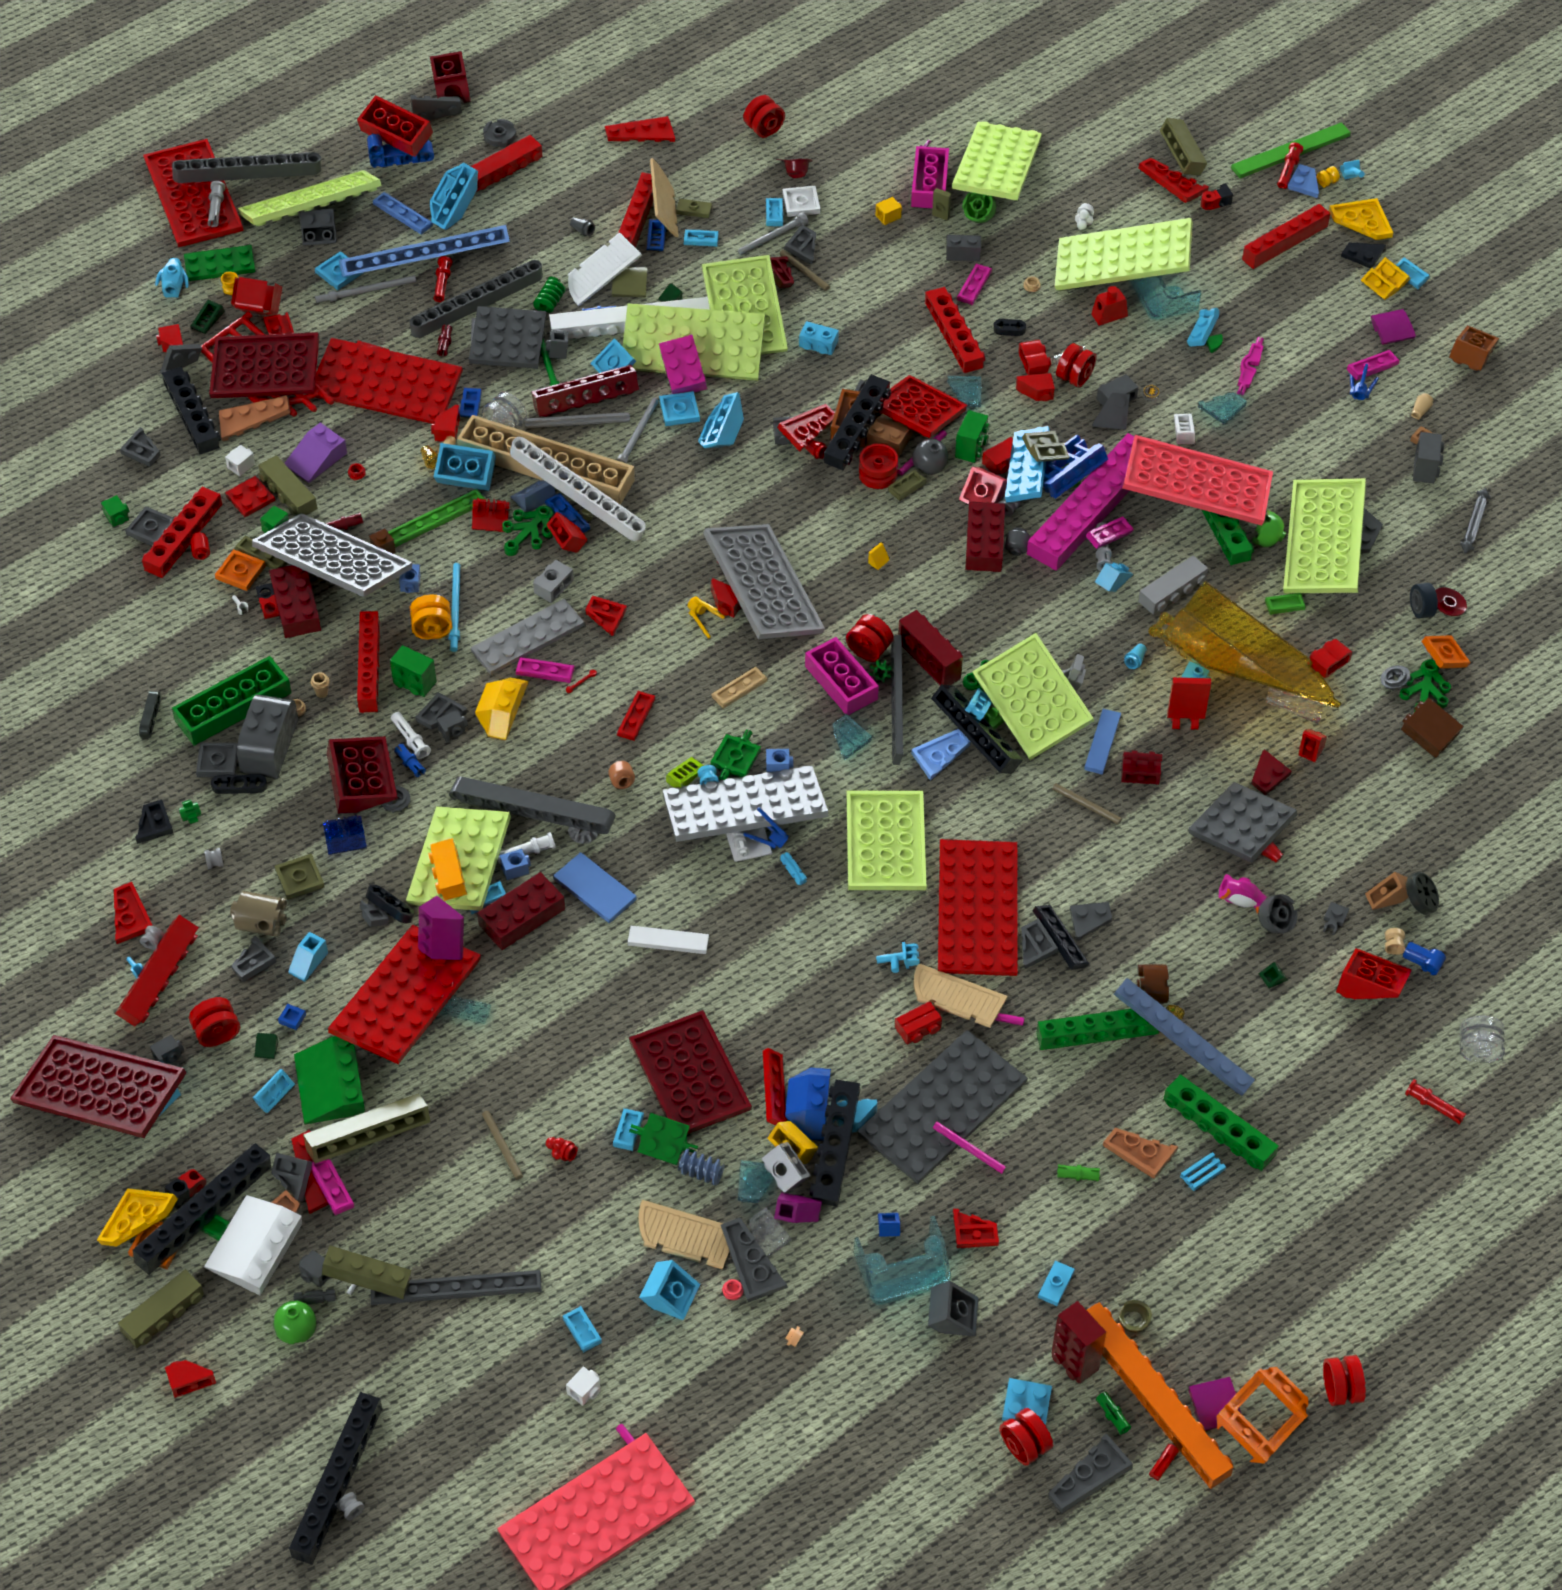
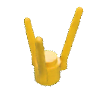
[687,596,725,639]

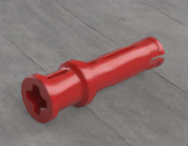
[1277,142,1304,189]
[433,256,453,302]
[1405,1079,1466,1125]

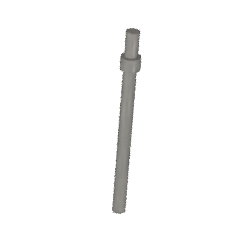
[315,275,416,303]
[616,398,659,464]

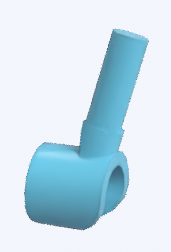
[126,957,144,979]

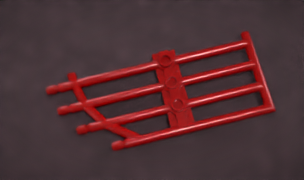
[201,311,334,417]

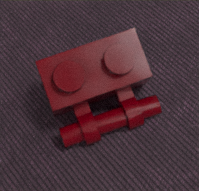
[1121,750,1162,785]

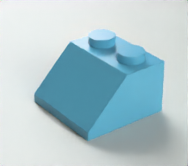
[639,1260,700,1320]

